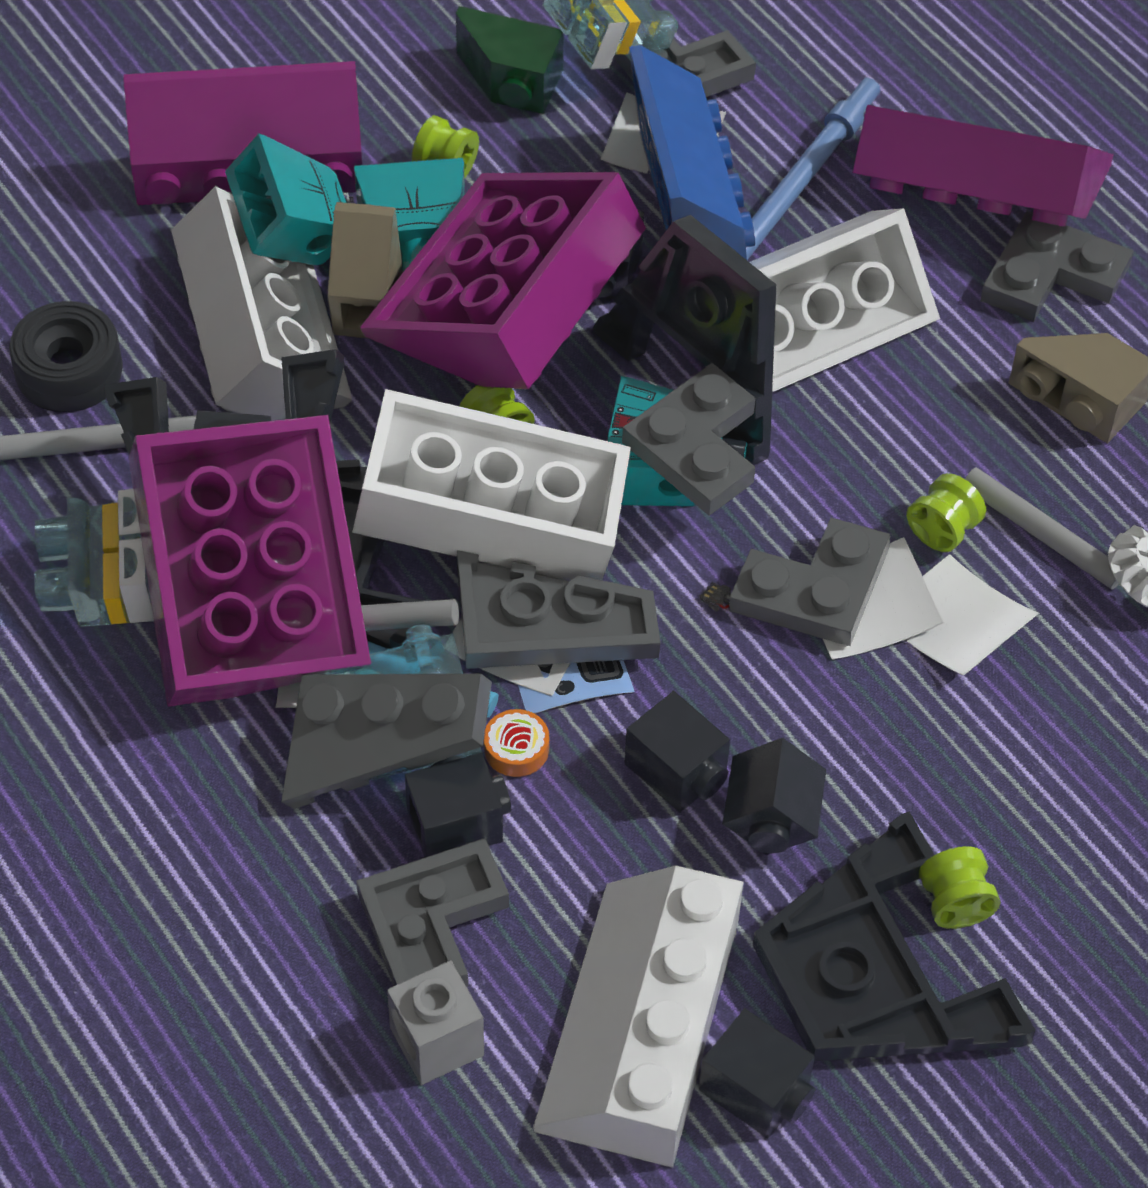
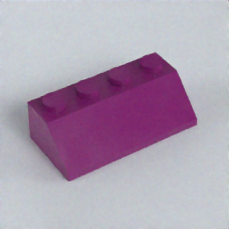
[124,61,362,205]
[853,105,1114,227]

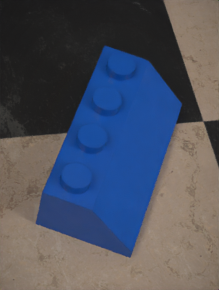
[629,45,755,260]

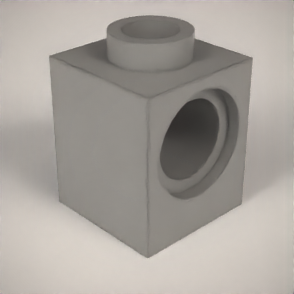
[387,960,484,1085]

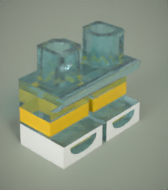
[543,0,678,69]
[35,489,154,627]

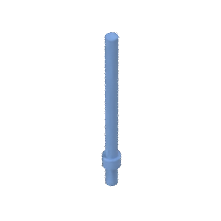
[746,78,881,260]

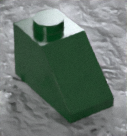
[456,6,564,114]

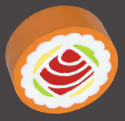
[484,709,549,777]

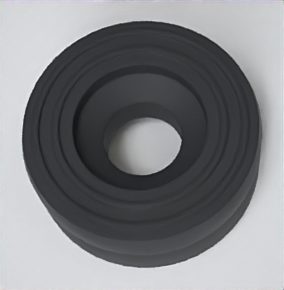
[9,301,123,412]

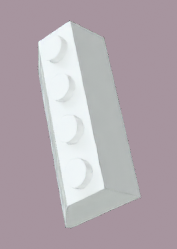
[171,186,353,421]
[750,208,940,392]
[353,389,631,581]
[534,866,744,1168]

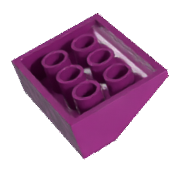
[360,172,646,389]
[128,415,371,707]

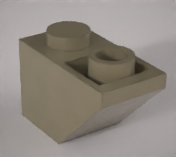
[328,202,403,339]
[1009,333,1148,444]

